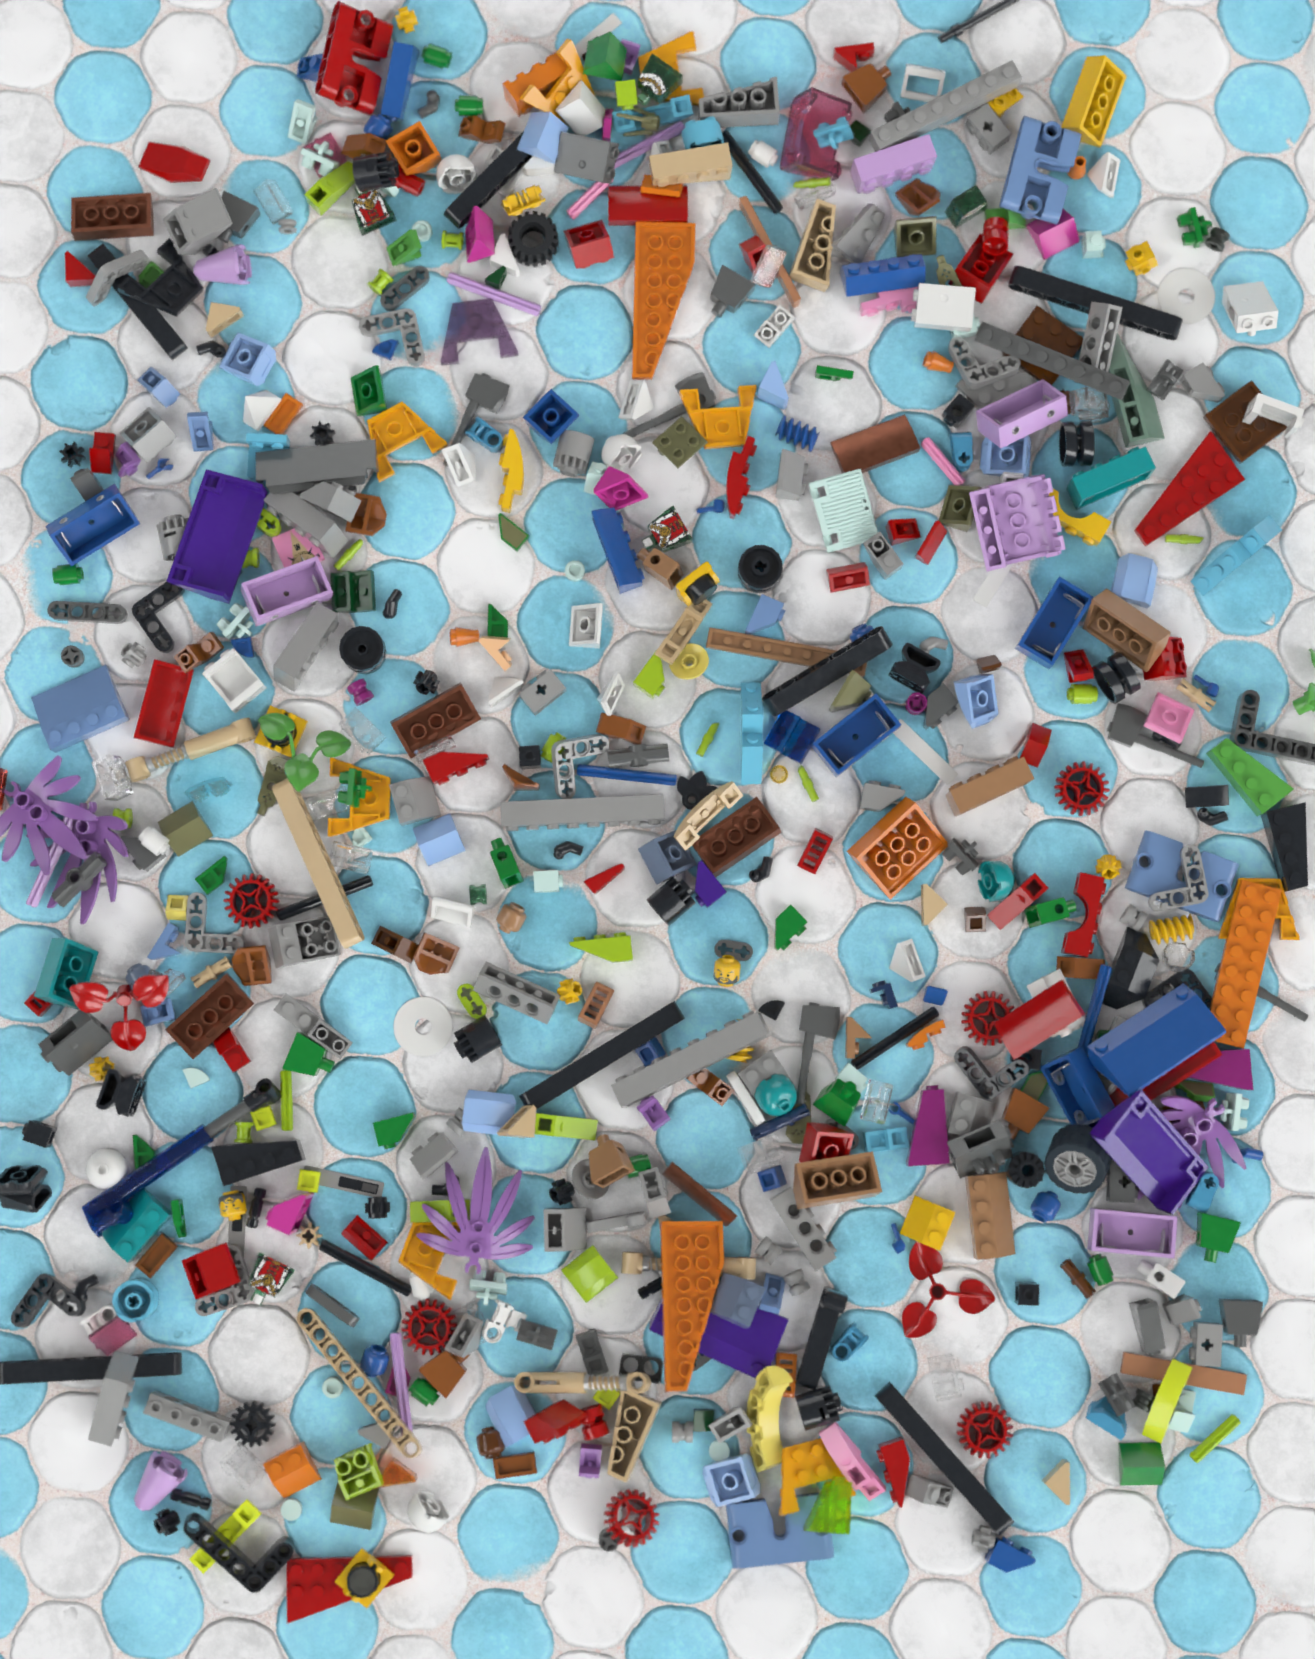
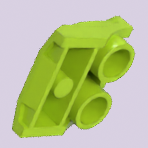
[561,1245,619,1303]
[333,1442,384,1501]

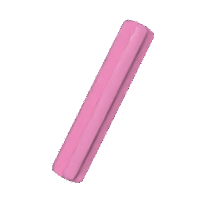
[567,179,614,219]
[921,437,965,486]

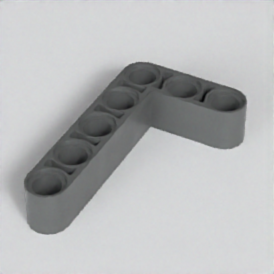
[1230,690,1315,766]

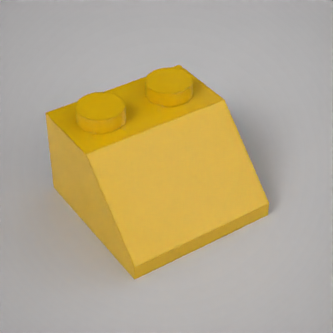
[899,1195,956,1251]

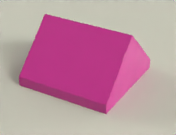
[465,206,495,263]
[1026,209,1080,260]
[593,466,648,511]

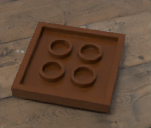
[1001,305,1083,385]
[1203,380,1287,464]

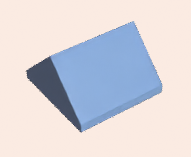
[517,112,569,164]
[757,361,789,410]
[413,813,466,866]

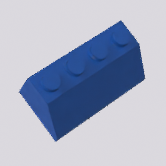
[840,254,925,297]
[591,507,645,594]

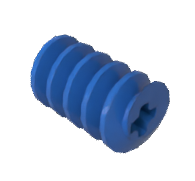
[775,415,820,452]

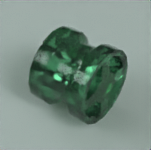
[469,884,487,905]

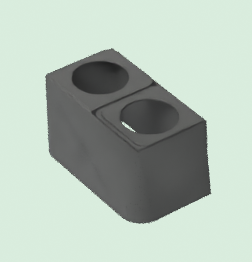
[619,1353,663,1384]

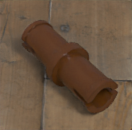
[1060,1258,1096,1299]

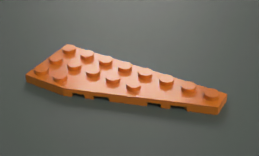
[632,222,695,380]
[660,1221,724,1392]

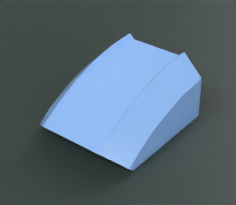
[219,333,276,386]
[980,435,1032,478]
[1110,553,1158,608]
[954,674,998,729]
[462,1090,516,1135]
[485,1386,536,1448]
[703,1453,760,1507]

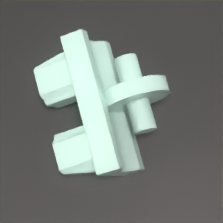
[301,141,340,176]
[217,603,253,640]
[1220,1093,1249,1131]
[469,1269,507,1305]

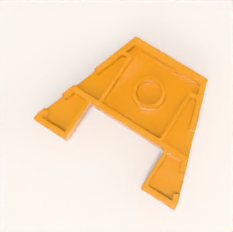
[638,31,704,107]
[519,39,595,125]
[679,385,757,449]
[367,401,448,483]
[328,758,391,837]
[1218,878,1300,940]
[398,1222,461,1300]
[779,1438,856,1516]

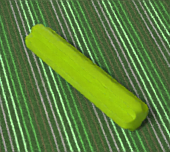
[280,1070,293,1131]
[1190,1414,1241,1463]

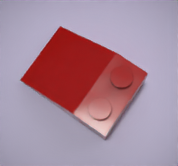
[948,234,1014,304]

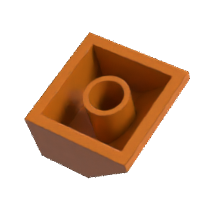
[386,121,442,175]
[263,1441,322,1498]

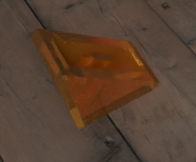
[374,1457,418,1489]

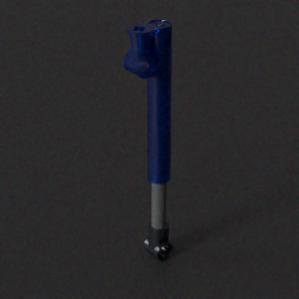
[82,1078,281,1238]

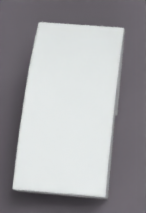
[754,304,795,348]

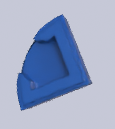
[372,339,398,361]
[231,637,254,658]

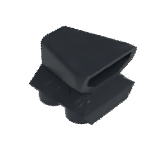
[888,643,941,694]
[96,1069,146,1117]
[0,1165,52,1213]

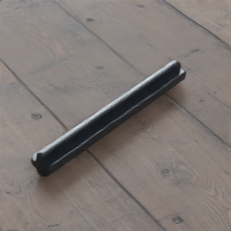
[722,131,783,214]
[276,875,373,921]
[851,1007,939,1070]
[319,1240,412,1296]

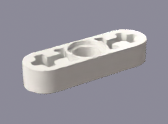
[726,1070,766,1126]

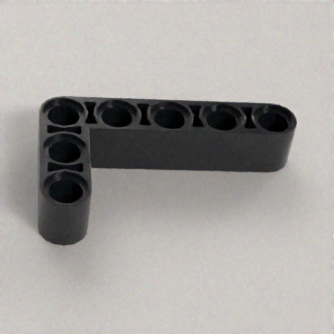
[796,1286,848,1390]
[183,1513,294,1593]

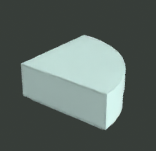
[352,827,373,851]
[183,1068,210,1088]

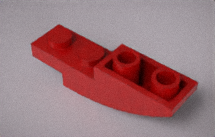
[726,436,757,519]

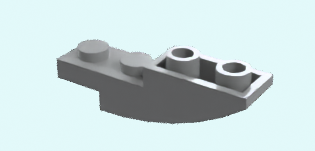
[274,993,353,1059]

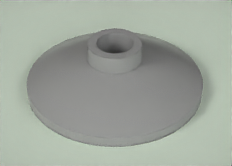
[571,1159,609,1199]

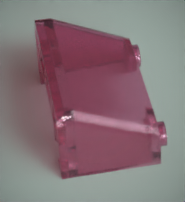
[780,87,852,181]

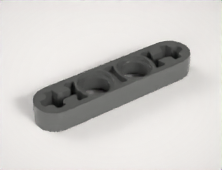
[47,601,128,624]

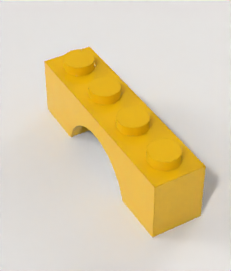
[1049,489,1111,546]

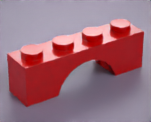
[1061,872,1106,958]

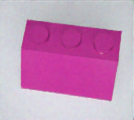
[265,1192,314,1235]

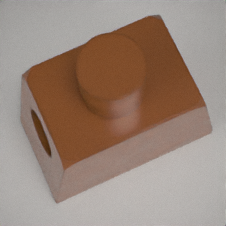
[841,63,891,114]
[1001,1088,1049,1140]
[419,1350,470,1399]

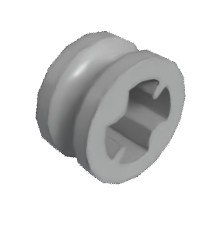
[279,219,297,234]

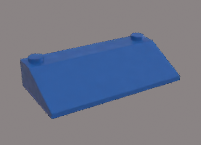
[1087,983,1226,1097]

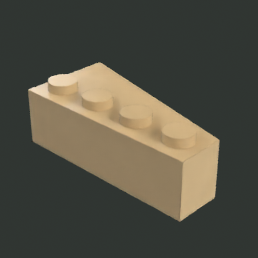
[649,143,732,187]
[789,198,836,292]
[607,1390,662,1483]

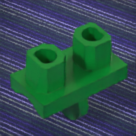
[1177,207,1212,248]
[338,768,372,808]

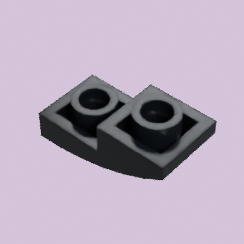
[1185,785,1229,808]

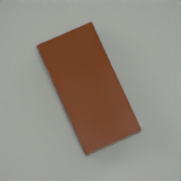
[135,1233,178,1279]
[493,1451,537,1479]

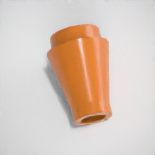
[1067,156,1086,179]
[923,351,954,373]
[450,627,479,647]

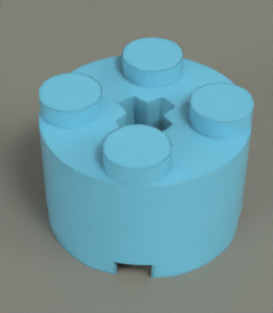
[681,116,724,150]
[112,1278,159,1322]

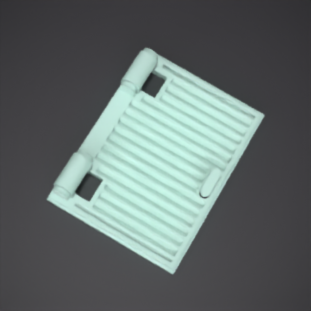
[809,468,878,553]

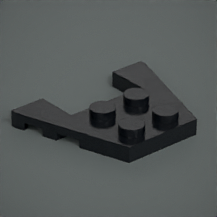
[118,238,203,317]

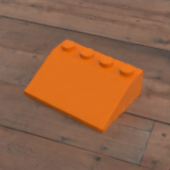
[847,797,948,900]

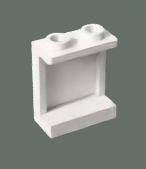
[1242,393,1305,438]
[202,648,267,714]

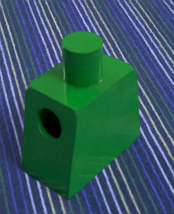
[490,838,524,889]
[1024,897,1076,928]
[282,1032,335,1076]
[812,1079,861,1127]
[1196,1212,1241,1263]

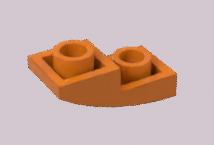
[906,1020,946,1050]

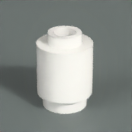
[748,140,779,168]
[138,826,170,856]
[409,1272,434,1300]

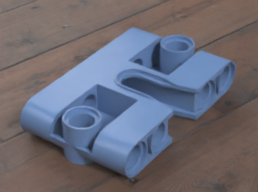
[999,116,1081,225]
[1125,830,1239,922]
[726,1492,834,1569]

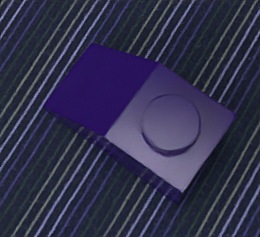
[694,860,727,908]

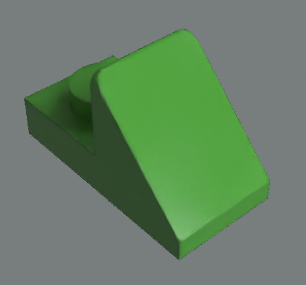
[984,208,1026,229]
[386,229,422,266]

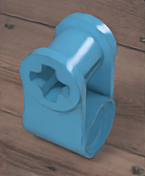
[465,417,503,453]
[950,432,973,472]
[1186,1172,1219,1213]
[831,1322,869,1361]

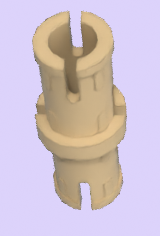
[1176,678,1216,713]
[191,956,233,989]

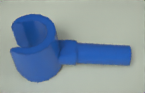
[146,458,173,479]
[696,499,725,514]
[1193,675,1219,697]
[888,1102,915,1124]
[891,1223,905,1254]

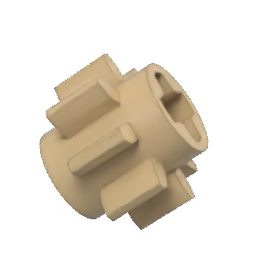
[296,1222,323,1249]

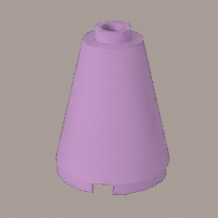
[193,244,252,285]
[134,1451,188,1511]

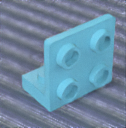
[246,433,290,478]

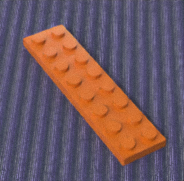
[1209,880,1282,1049]

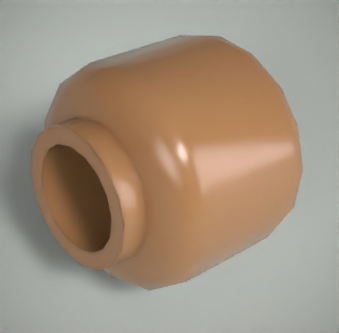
[496,902,526,934]

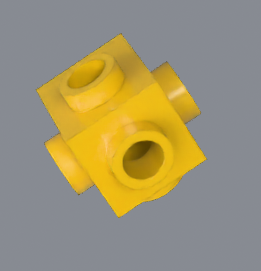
[1125,241,1158,276]

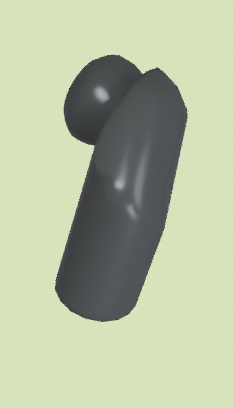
[417,90,440,119]

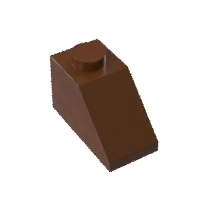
[371,926,419,963]

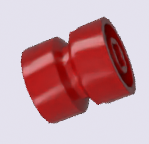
[983,217,1009,256]
[580,1403,610,1441]

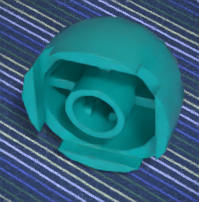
[978,861,1016,902]
[755,1074,797,1116]

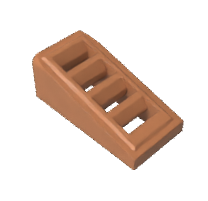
[578,981,615,1029]

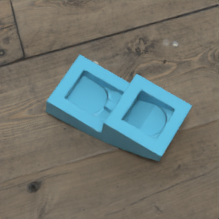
[862,1127,909,1153]

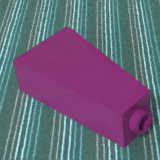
[1188,1049,1253,1090]
[906,1085,950,1166]

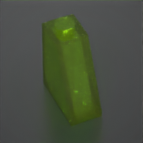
[803,1477,852,1534]

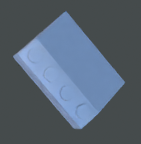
[31,665,130,753]

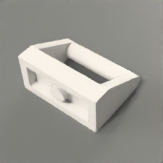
[900,63,946,102]
[431,896,476,928]

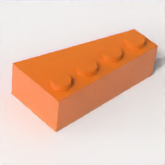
[502,52,568,117]

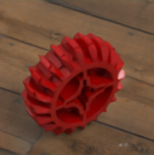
[1054,761,1110,816]
[224,873,280,929]
[961,991,1014,1046]
[401,1298,458,1356]
[957,1401,1013,1459]
[603,1489,660,1548]

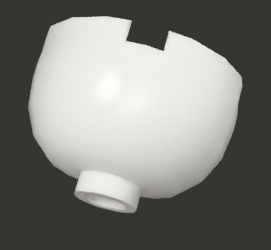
[436,154,477,194]
[601,434,642,472]
[85,1148,129,1190]
[407,1489,450,1532]

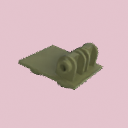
[652,416,708,468]

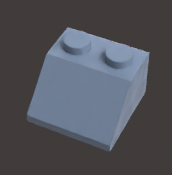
[638,830,697,885]
[710,1273,765,1329]

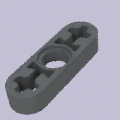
[380,266,430,311]
[305,1284,360,1327]

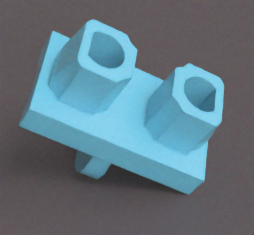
[813,117,854,150]

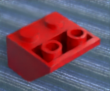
[1143,637,1187,681]
[181,1242,241,1300]
[523,1399,587,1444]

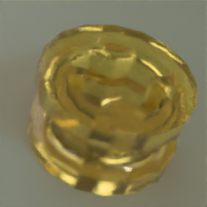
[770,765,788,784]

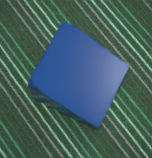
[923,986,948,1006]
[635,1037,666,1067]
[757,1165,787,1192]

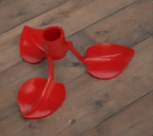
[70,975,169,1051]
[902,1242,995,1338]

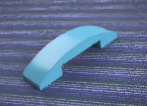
[612,95,694,133]

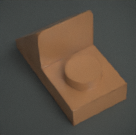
[845,1017,871,1059]

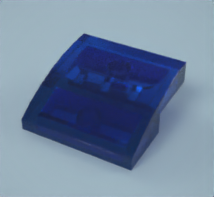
[764,710,821,764]

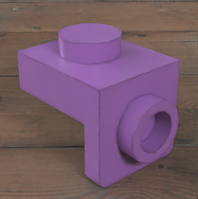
[621,39,640,75]
[115,442,141,478]
[636,1095,671,1131]
[578,1443,602,1478]

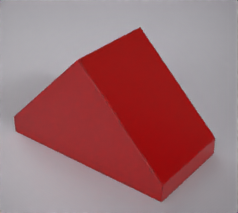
[65,251,95,287]
[886,518,921,546]
[1019,723,1052,768]

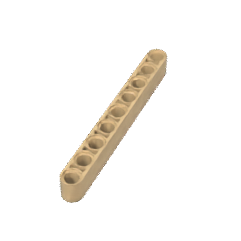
[272,779,365,949]
[297,1308,422,1458]

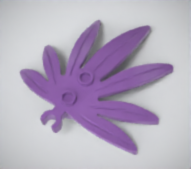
[0,755,98,876]
[26,802,128,924]
[1137,1096,1246,1208]
[416,1147,535,1274]

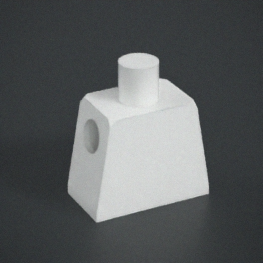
[1136,1259,1186,1299]

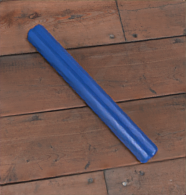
[577,764,677,786]
[1078,964,1112,1054]

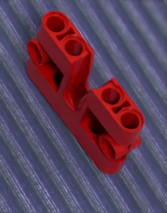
[315,1,393,116]

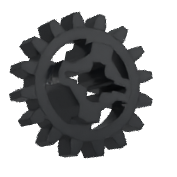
[230,1401,276,1448]

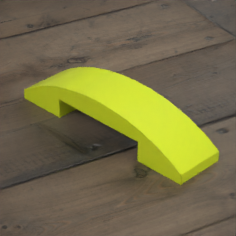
[1142,1358,1193,1443]
[189,1499,262,1574]

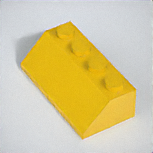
[1061,55,1126,147]

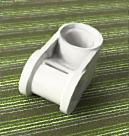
[79,1304,119,1340]

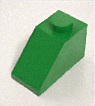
[373,1112,415,1150]

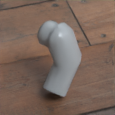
[919,637,948,654]

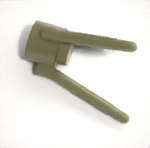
[616,106,660,136]

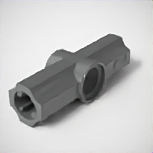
[607,743,669,768]
[51,852,107,907]

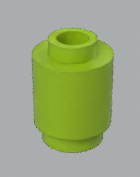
[1067,684,1098,704]
[540,732,567,763]

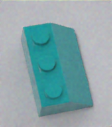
[34,938,99,1010]
[101,1187,172,1263]

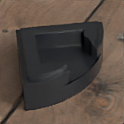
[758,1000,785,1021]

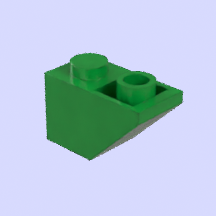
[774,905,807,951]

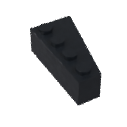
[1261,802,1308,892]
[211,1140,306,1186]

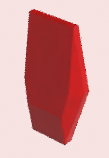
[138,142,211,183]

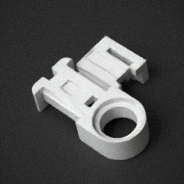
[482,1299,527,1343]

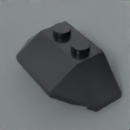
[1102,927,1160,1010]

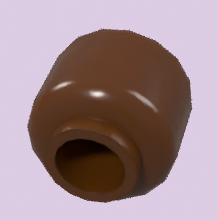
[476,1427,505,1459]

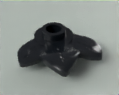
[677,771,717,810]

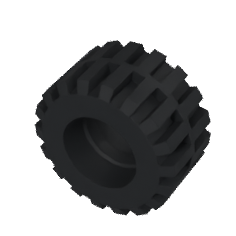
[508,211,559,267]

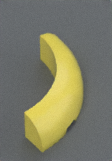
[746,1366,793,1473]

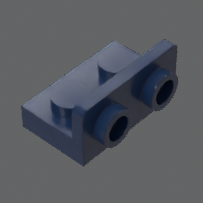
[869,980,898,1009]

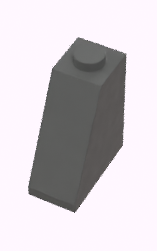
[1129,1298,1166,1356]

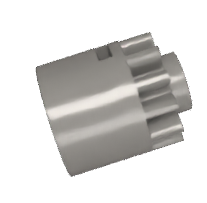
[553,430,594,477]
[156,514,189,561]

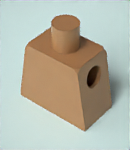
[637,548,684,590]
[588,1134,635,1188]

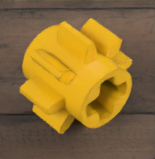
[395,6,418,33]
[1095,854,1122,879]
[557,978,582,1005]
[89,1056,114,1082]

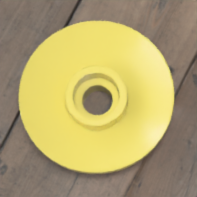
[669,643,709,680]

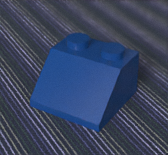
[523,389,580,444]

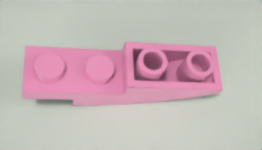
[859,287,918,317]
[819,1422,886,1501]

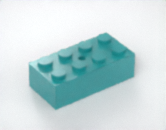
[1066,446,1156,510]

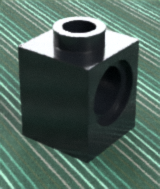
[942,393,975,429]
[519,745,541,770]
[1010,1048,1042,1070]
[22,1120,57,1148]
[1015,1282,1039,1306]

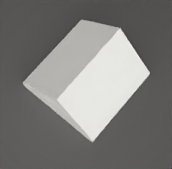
[555,80,605,136]
[569,603,603,649]

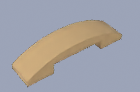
[654,600,713,665]
[674,781,744,851]

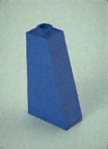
[380,41,420,123]

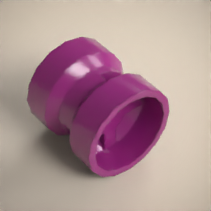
[346,678,374,706]
[905,692,927,715]

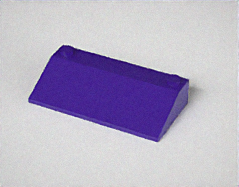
[167,469,268,604]
[1089,1090,1209,1215]
[649,1290,789,1379]

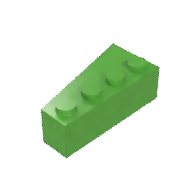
[1206,738,1294,816]

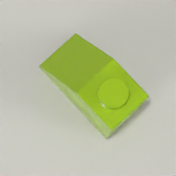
[614,79,638,111]
[633,650,665,699]

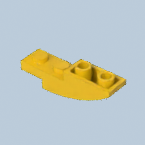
[499,428,524,513]

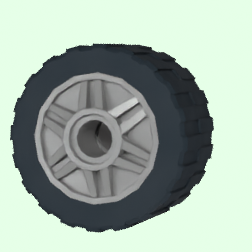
[1044,1124,1112,1194]

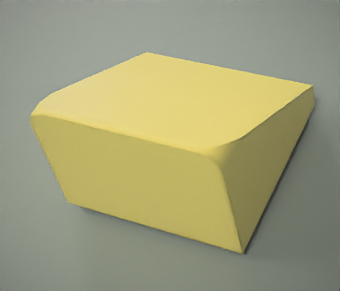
[165,895,189,921]

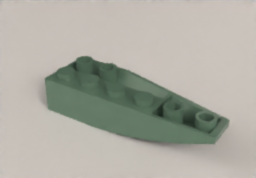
[1109,333,1165,448]

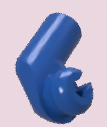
[1232,1148,1263,1163]

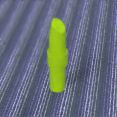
[793,177,831,188]
[1165,534,1204,544]
[333,539,363,571]
[696,722,719,757]
[798,765,819,802]

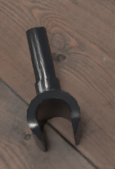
[202,244,220,256]

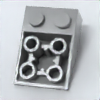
[163,188,233,255]
[268,916,341,968]

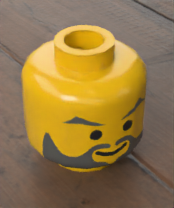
[713,955,741,987]
[218,1190,247,1221]

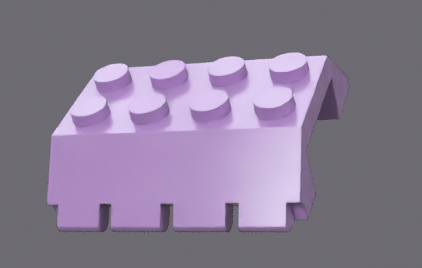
[969,474,1066,571]

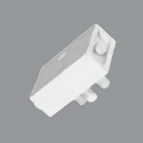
[1222,281,1278,336]
[911,283,976,332]
[1027,969,1086,1038]

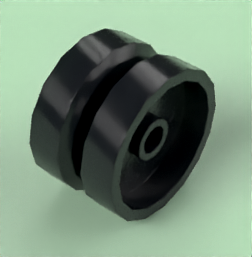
[1059,421,1095,467]
[738,545,783,594]
[339,626,387,675]
[1092,652,1141,704]

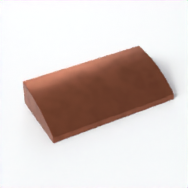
[71,193,154,241]
[830,414,920,473]
[390,682,481,759]
[692,797,781,878]
[165,973,254,1059]
[662,1162,737,1227]

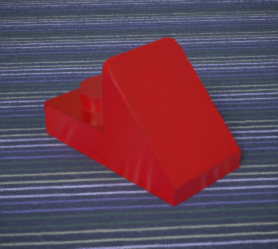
[833,42,875,72]
[89,432,116,475]
[1064,649,1094,683]
[213,1027,251,1073]

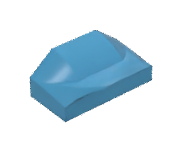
[1086,1396,1127,1440]

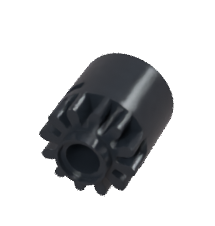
[353,152,399,192]
[646,877,696,926]
[453,1015,502,1063]
[1005,1151,1046,1188]
[795,1386,843,1431]

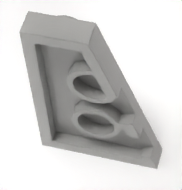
[831,203,885,263]

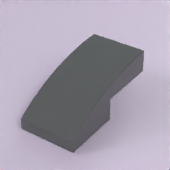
[576,1329,609,1376]

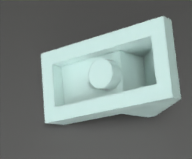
[288,99,317,144]
[1168,1389,1196,1433]

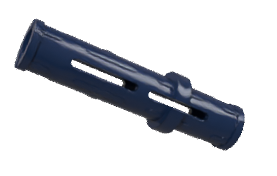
[750,1103,811,1141]

